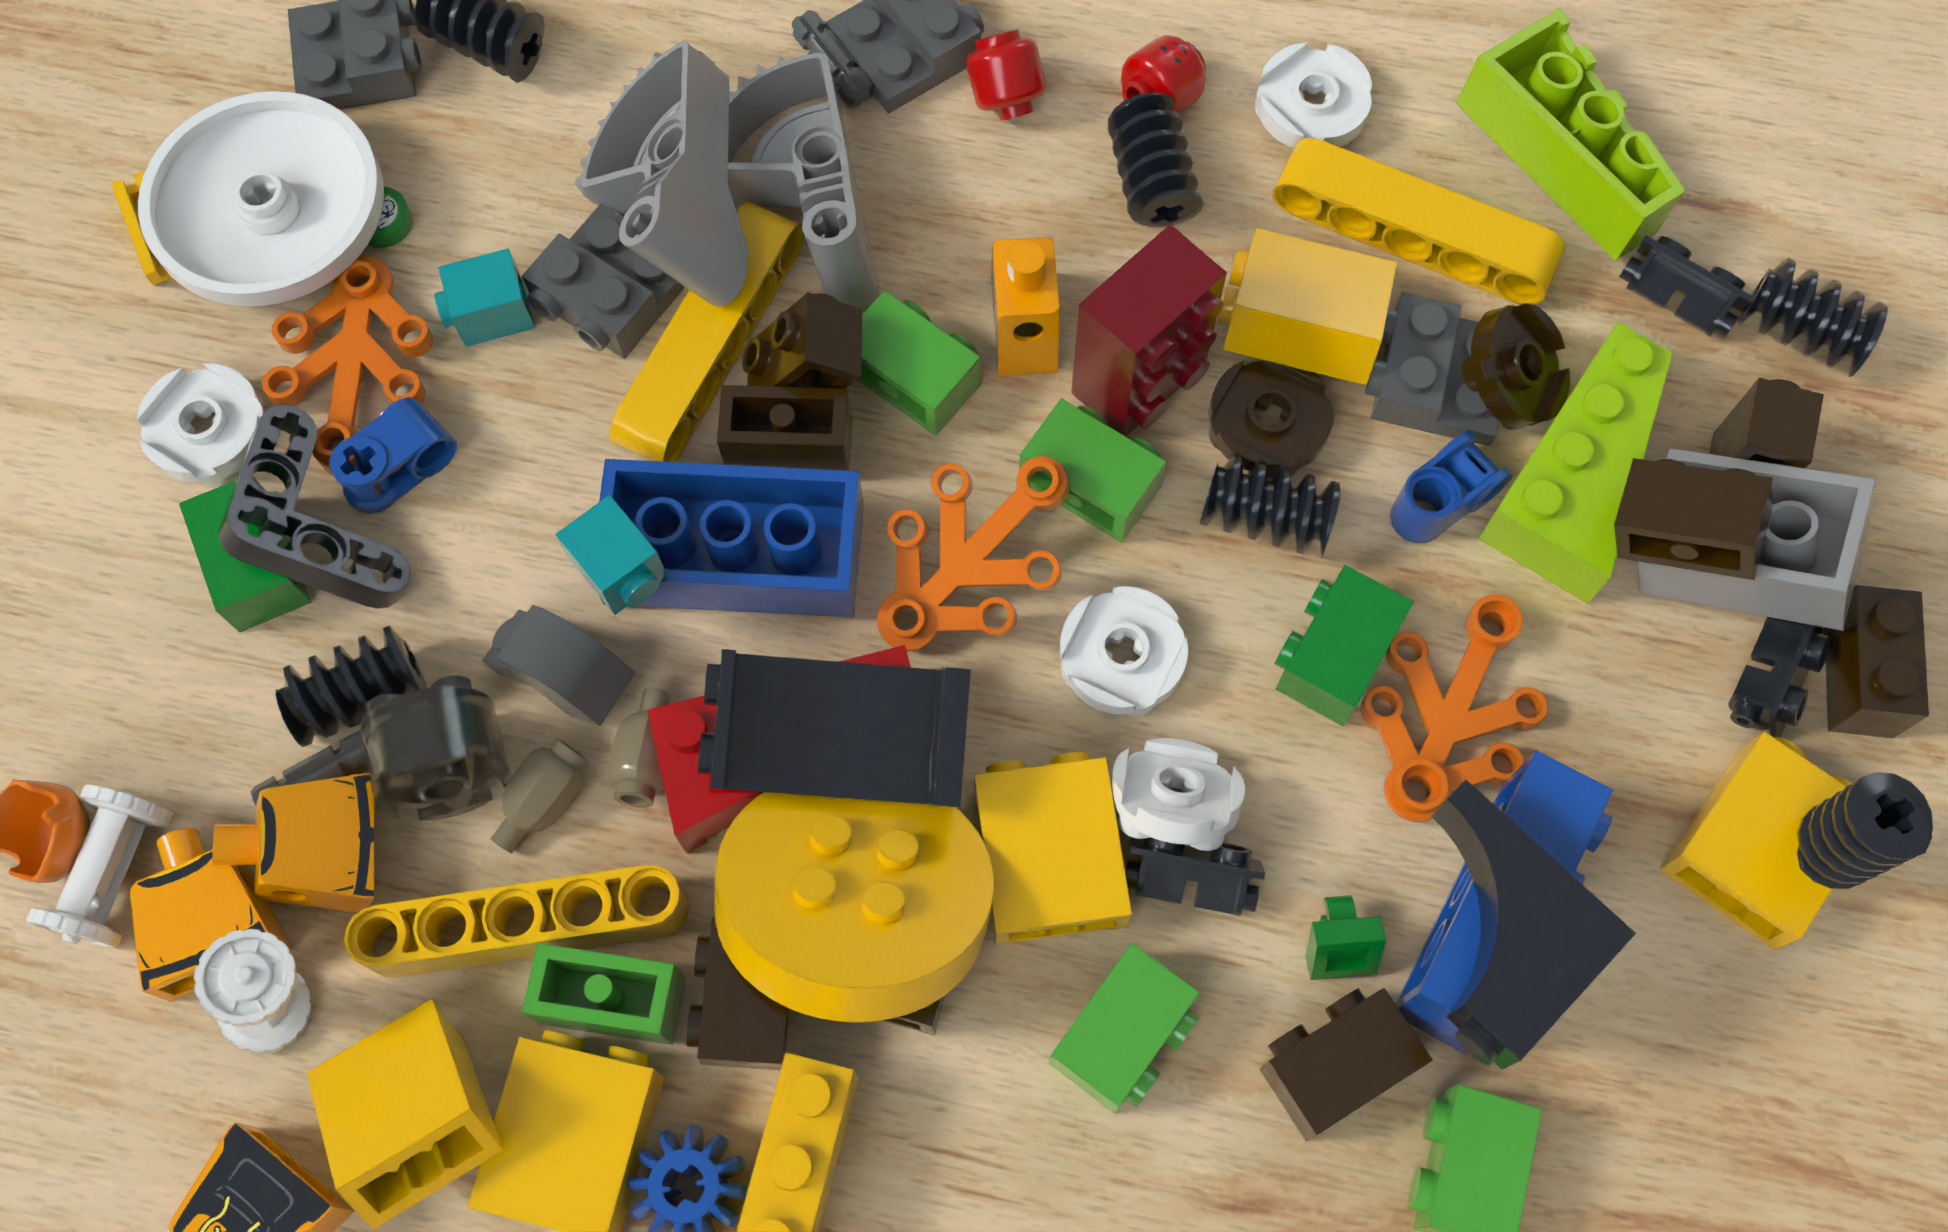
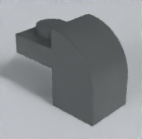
[482,605,636,726]

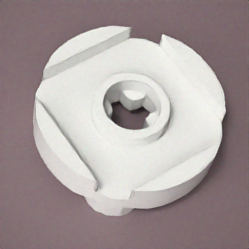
[1254,43,1373,148]
[137,363,265,487]
[1059,586,1189,717]
[1110,738,1245,851]

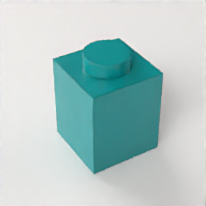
[434,248,535,347]
[555,495,667,615]

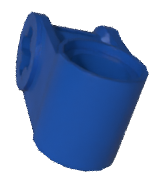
[329,397,457,514]
[1390,430,1513,543]

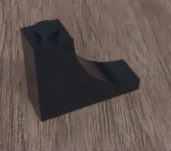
[1431,780,1636,1070]

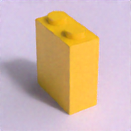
[1217,228,1397,385]
[1659,731,1853,950]
[974,752,1132,945]
[306,998,503,1230]
[467,1030,665,1232]

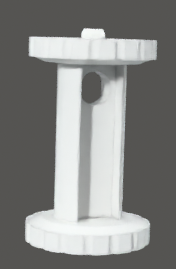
[26,785,173,949]
[194,929,312,1054]

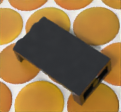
[698,649,971,807]

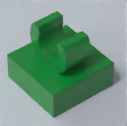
[1305,895,1386,980]

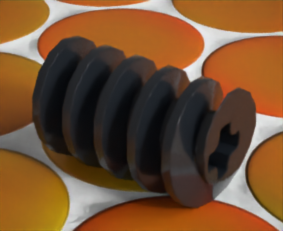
[414,0,545,83]
[1107,93,1204,227]
[1738,258,1888,378]
[1199,453,1341,558]
[275,626,429,747]
[1797,772,1933,889]

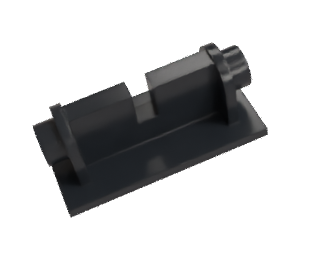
[1619,235,1753,338]
[1728,617,1831,737]
[1125,837,1265,916]

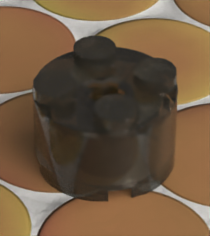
[361,675,511,821]

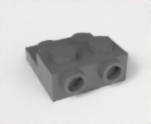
[287,0,422,110]
[825,0,984,114]
[522,204,685,359]
[1365,292,1499,446]

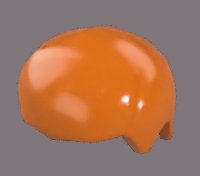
[0,779,90,883]

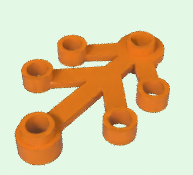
[262,256,433,475]
[877,456,1070,652]
[1360,594,1548,823]

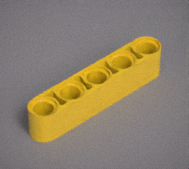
[1272,138,1566,305]
[609,202,804,462]
[344,865,689,978]

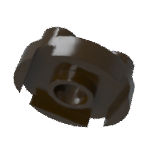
[1462,303,1570,430]
[1208,360,1334,478]

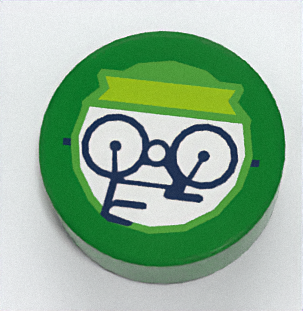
[368,186,413,248]

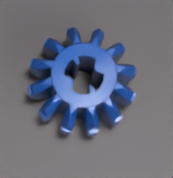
[627,1125,749,1232]

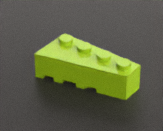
[1456,8,1686,261]
[1478,321,1673,604]

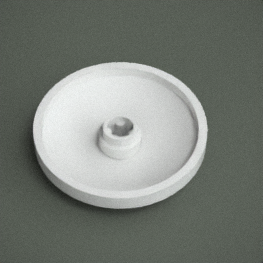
[138,91,384,306]

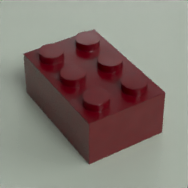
[1071,224,1227,437]

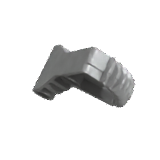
[575,41,748,307]
[728,52,879,313]

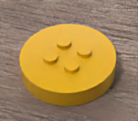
[714,792,994,1022]

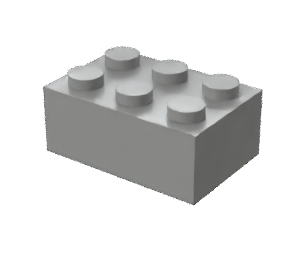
[1638,448,1876,631]

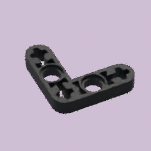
[219,404,411,609]

